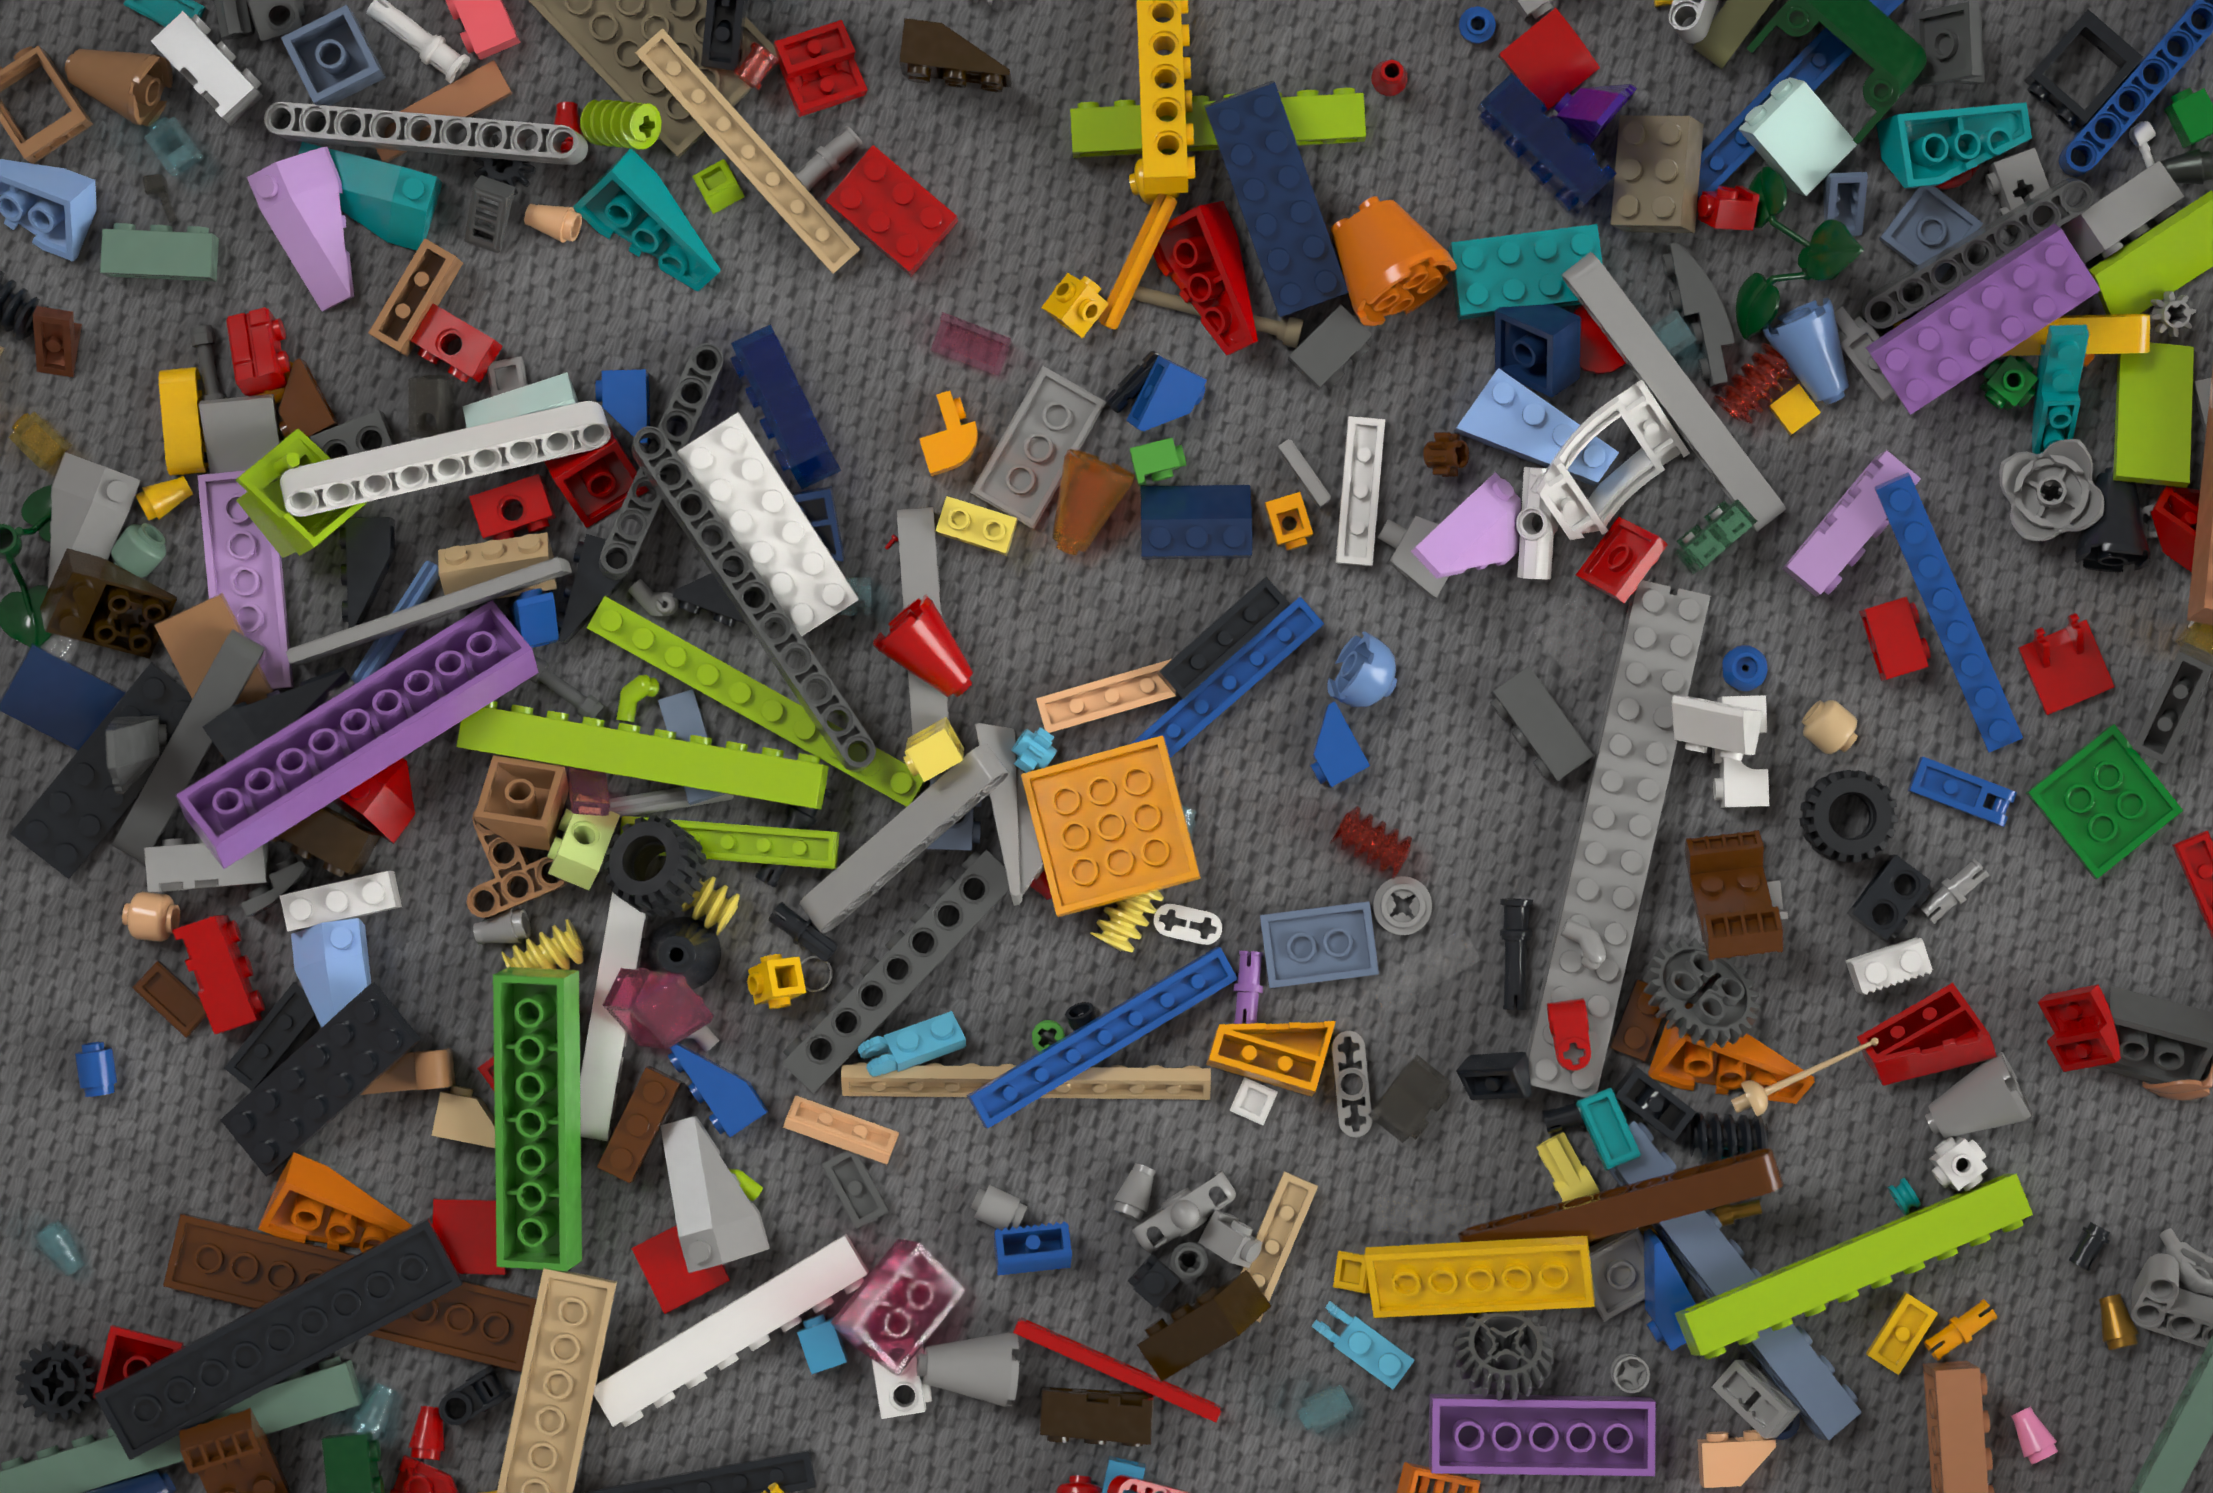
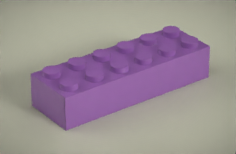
[1865,223,2101,415]
[1429,1394,1656,1476]

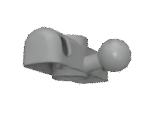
[1130,1169,1236,1252]

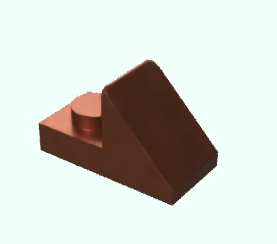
[33,306,82,377]

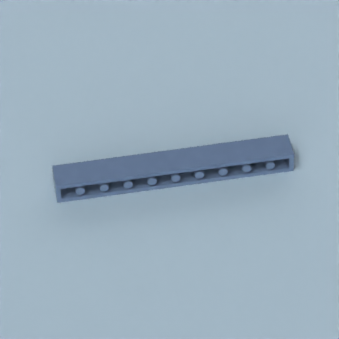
[1592,1121,1862,1440]

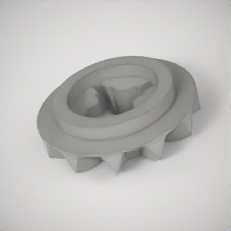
[1373,876,1432,935]

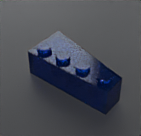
[730,324,841,489]

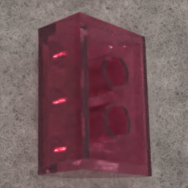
[831,1238,966,1376]

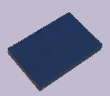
[0,643,126,750]

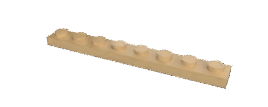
[635,28,860,274]

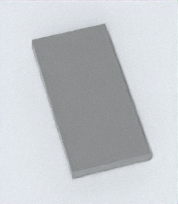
[970,366,1106,529]

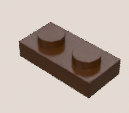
[1609,979,1662,1061]

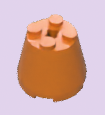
[1330,196,1457,326]

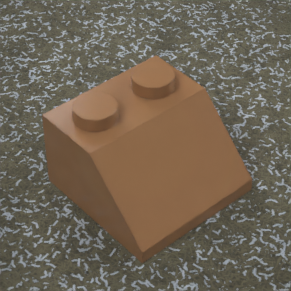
[474,755,569,851]

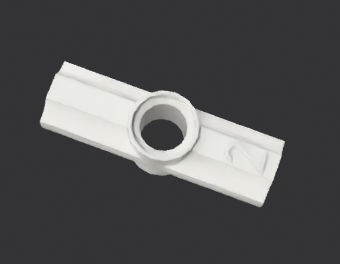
[1516,467,1559,580]

